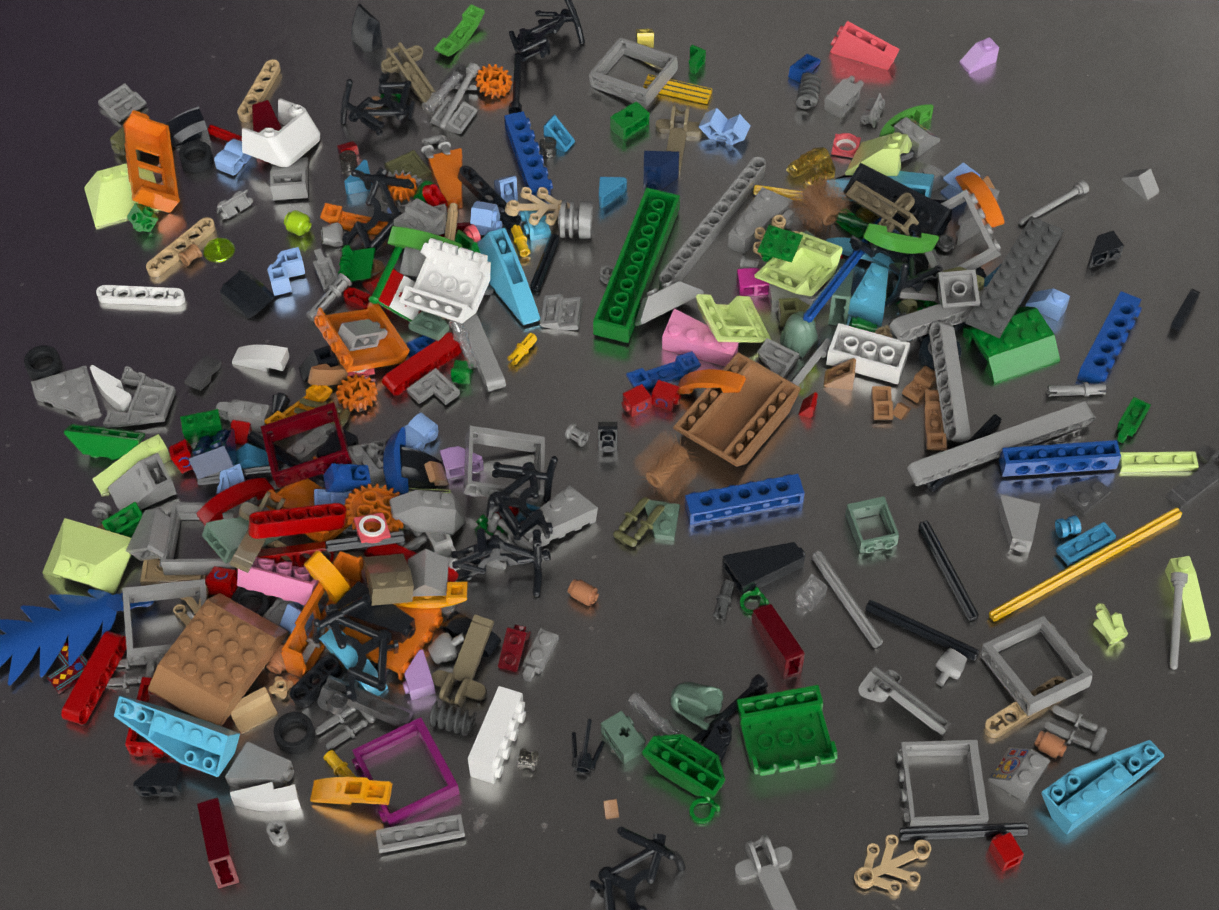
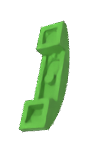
[434,4,485,57]
[879,104,934,137]
[863,223,939,254]
[388,226,462,251]

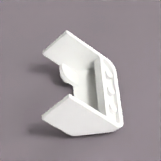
[242,98,320,167]

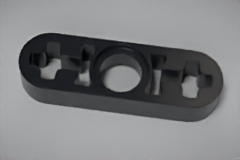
[1170,289,1201,331]

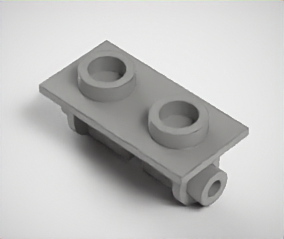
[860,92,885,128]
[216,190,253,220]

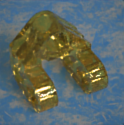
[787,147,836,190]

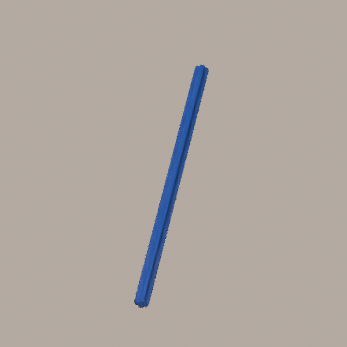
[803,217,882,323]

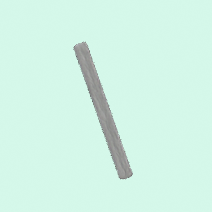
[812,551,883,648]

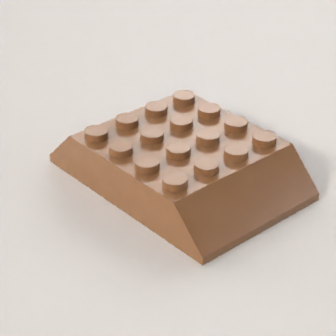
[673,352,801,466]
[148,593,289,726]

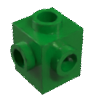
[127,203,159,232]

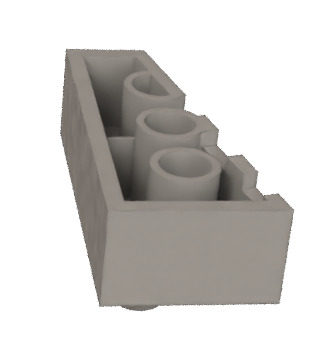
[728,187,793,255]
[513,485,598,551]

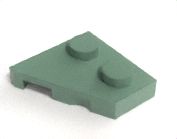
[408,311,449,341]
[644,500,680,541]

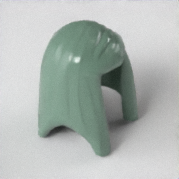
[780,311,819,358]
[670,682,724,730]

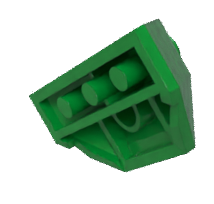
[64,424,145,460]
[642,734,726,798]

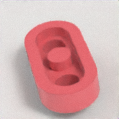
[463,224,481,243]

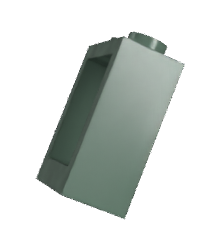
[845,496,899,554]

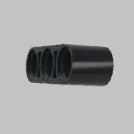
[441,611,501,658]
[290,655,342,708]

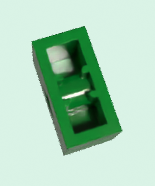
[610,101,650,140]
[180,409,223,444]

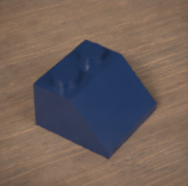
[643,151,679,190]

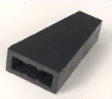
[722,542,806,596]
[336,581,416,644]

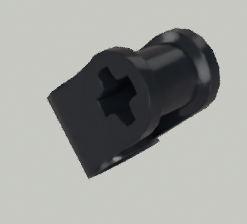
[703,720,732,762]

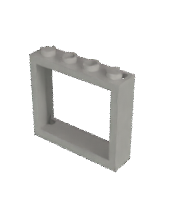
[589,38,678,106]
[915,189,1001,280]
[463,425,545,505]
[159,502,241,575]
[122,579,207,664]
[980,616,1093,716]
[896,740,989,827]

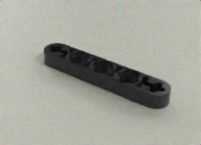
[457,165,521,230]

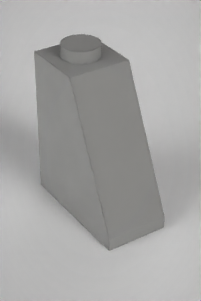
[998,495,1040,552]
[126,508,171,561]
[225,742,294,788]

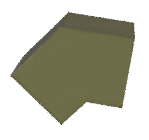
[897,299,917,315]

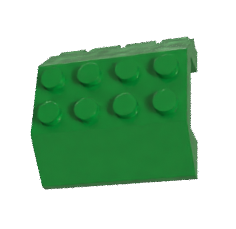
[963,306,1060,384]
[737,685,838,776]

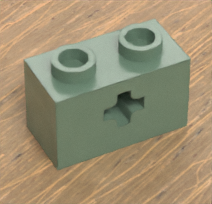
[601,711,646,764]

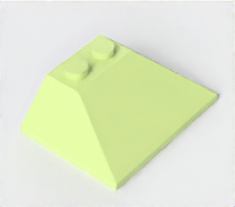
[845,132,912,176]
[84,163,158,227]
[755,232,843,296]
[696,294,771,343]
[42,518,132,595]

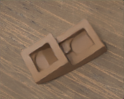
[308,363,348,385]
[902,366,937,403]
[871,386,893,420]
[424,461,449,486]

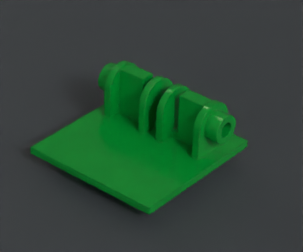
[757,225,803,263]
[338,245,375,281]

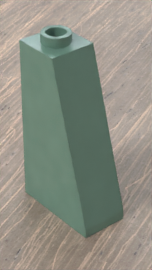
[828,258,854,326]
[202,517,282,564]

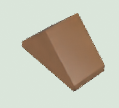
[824,358,856,390]

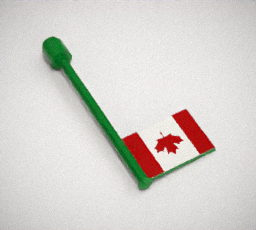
[369,181,434,322]

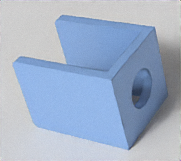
[940,162,980,199]

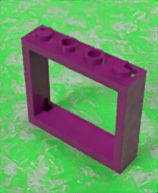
[351,717,459,827]

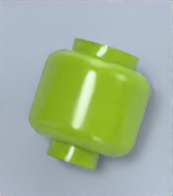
[284,210,312,236]

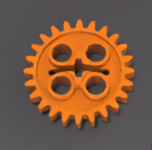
[345,483,404,532]

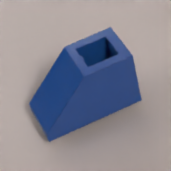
[323,464,371,493]

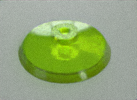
[203,238,235,263]

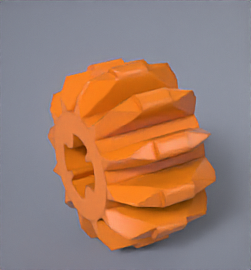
[387,172,417,203]

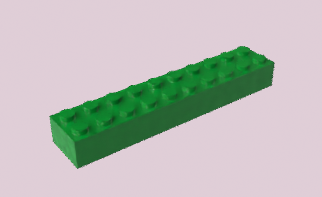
[593,188,680,343]

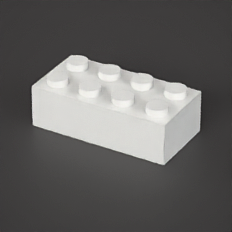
[826,323,910,384]
[468,686,526,784]

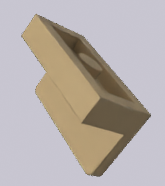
[230,686,278,734]

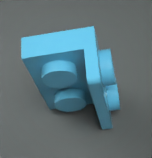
[520,211,551,241]

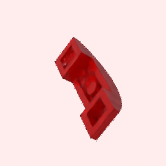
[196,478,275,526]

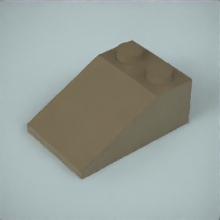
[363,554,414,606]

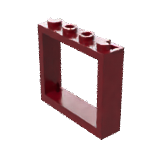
[261,402,352,488]

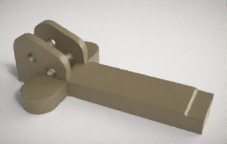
[381,42,440,108]
[655,104,703,175]
[845,181,919,236]
[230,491,286,573]
[431,614,494,708]

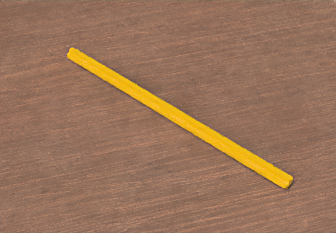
[988,508,1182,622]

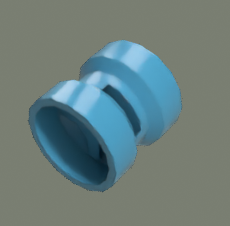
[1055,515,1081,538]

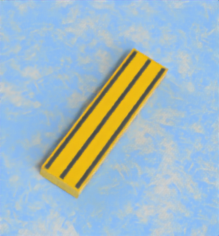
[643,74,712,105]

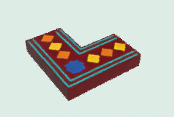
[47,642,88,694]

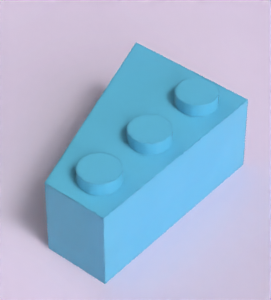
[848,263,889,327]

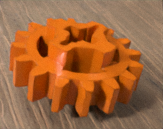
[475,64,512,99]
[336,374,378,412]

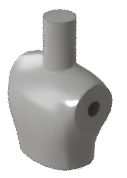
[320,223,351,247]
[428,633,465,664]
[935,648,967,686]

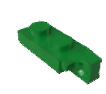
[1116,397,1151,444]

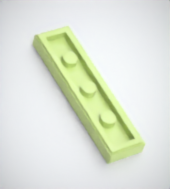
[1119,451,1199,472]

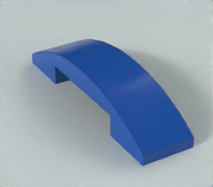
[626,351,701,389]
[383,427,409,495]

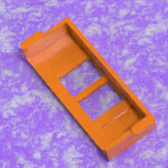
[123,110,180,213]
[281,551,364,678]

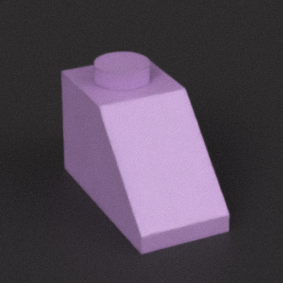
[959,37,999,74]
[440,446,484,479]
[402,649,435,701]

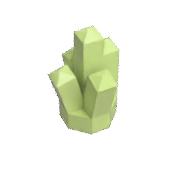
[1093,603,1128,644]

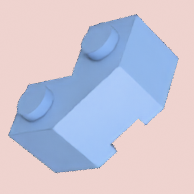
[699,108,751,145]
[470,201,502,235]
[267,247,305,296]

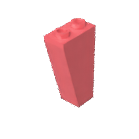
[830,21,900,70]

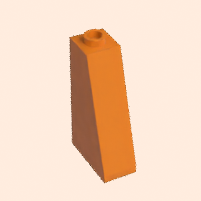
[428,148,463,212]

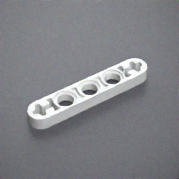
[96,285,185,306]

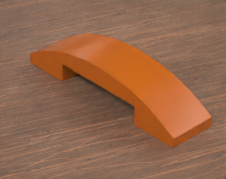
[955,172,1005,228]
[320,203,389,235]
[677,369,746,394]

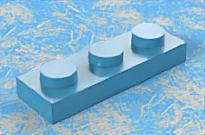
[1056,522,1116,566]

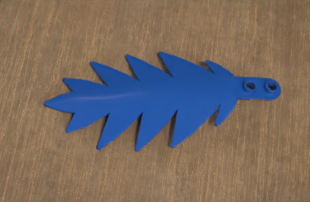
[0,589,154,686]

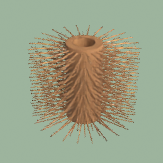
[789,174,852,237]
[633,430,702,501]

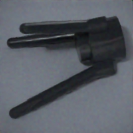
[572,718,605,773]

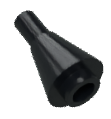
[272,393,290,415]

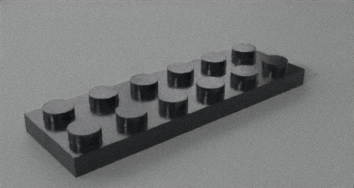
[842,163,951,235]

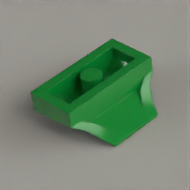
[101,502,143,538]

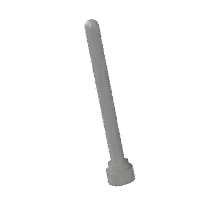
[439,63,481,129]
[1018,180,1089,226]
[1169,572,1188,670]

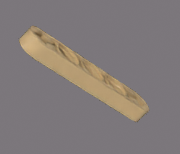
[237,59,281,123]
[146,217,216,277]
[984,676,1067,738]

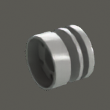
[558,200,593,239]

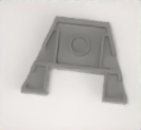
[103,366,176,429]

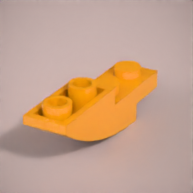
[310,777,393,805]

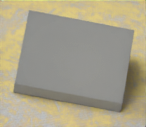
[938,269,980,309]
[408,549,449,597]

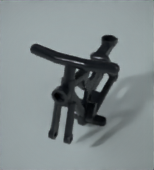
[509,0,585,62]
[340,72,416,136]
[342,167,414,253]
[849,229,942,307]
[486,456,558,540]
[451,528,551,597]
[312,594,399,702]
[590,826,686,910]

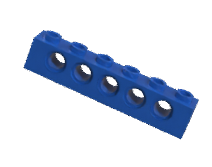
[504,111,553,199]
[1077,291,1142,384]
[999,440,1121,477]
[685,474,805,525]

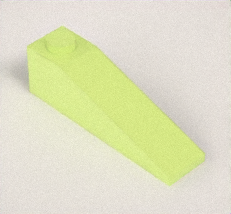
[93,434,171,495]
[1165,556,1211,640]

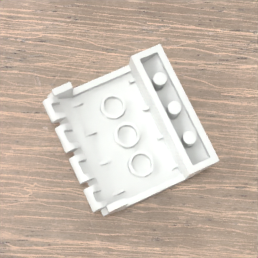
[399,238,491,324]

